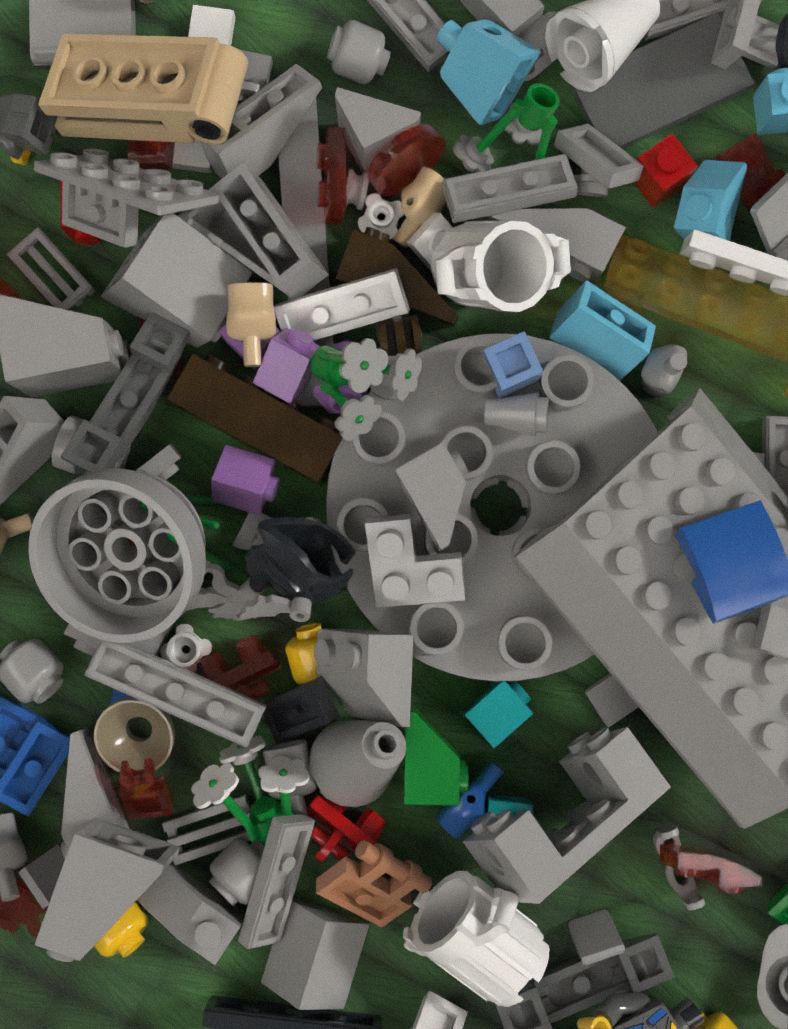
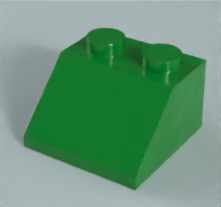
[404,705,468,806]

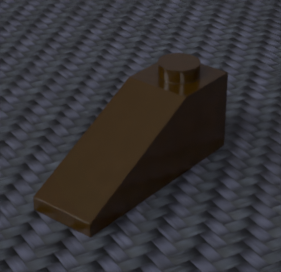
[336,227,459,326]

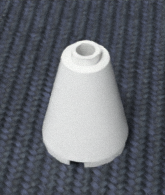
[545,0,660,92]

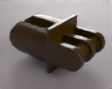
[375,315,422,356]

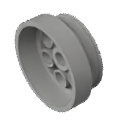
[28,468,206,643]

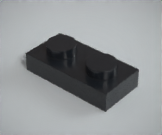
[263,676,340,744]

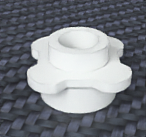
[358,193,404,240]
[160,624,212,673]

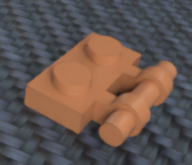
[316,840,432,928]

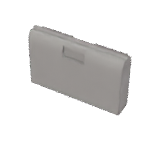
[29,0,136,66]

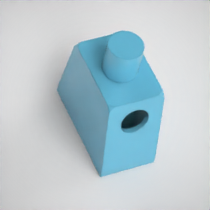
[437,19,541,125]

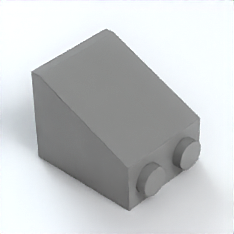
[101,213,252,348]
[0,295,132,398]
[35,818,180,962]

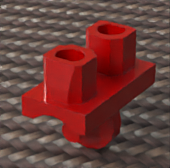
[306,795,386,862]

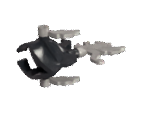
[186,517,355,622]

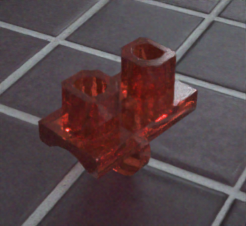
[198,635,282,702]

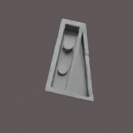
[178,162,329,299]

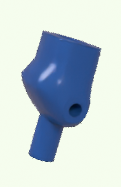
[436,760,504,839]

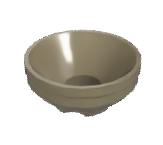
[94,696,175,776]

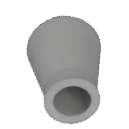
[484,393,549,437]

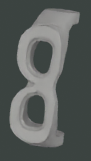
[653,825,705,910]

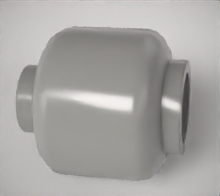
[326,20,391,85]
[0,639,64,704]
[209,838,265,907]

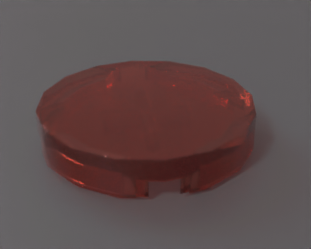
[368,124,446,196]

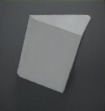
[335,87,421,178]
[261,897,370,1010]

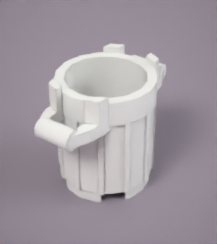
[431,221,571,312]
[403,871,550,1007]

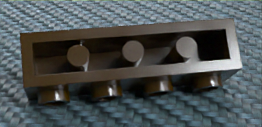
[167,354,343,486]

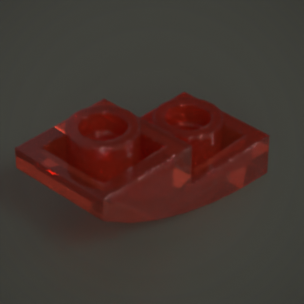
[715,133,786,213]
[660,844,762,894]

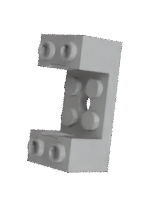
[463,727,671,904]

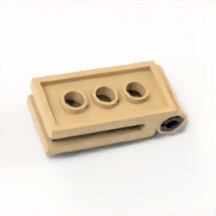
[38,34,249,144]

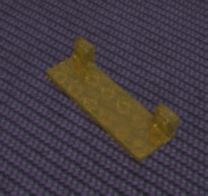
[601,235,788,398]

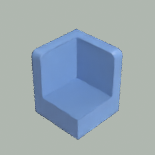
[482,331,543,399]

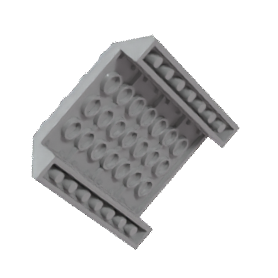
[513,388,788,829]

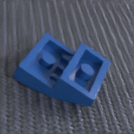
[675,500,788,624]
[0,693,70,816]

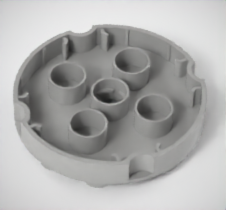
[326,334,658,681]

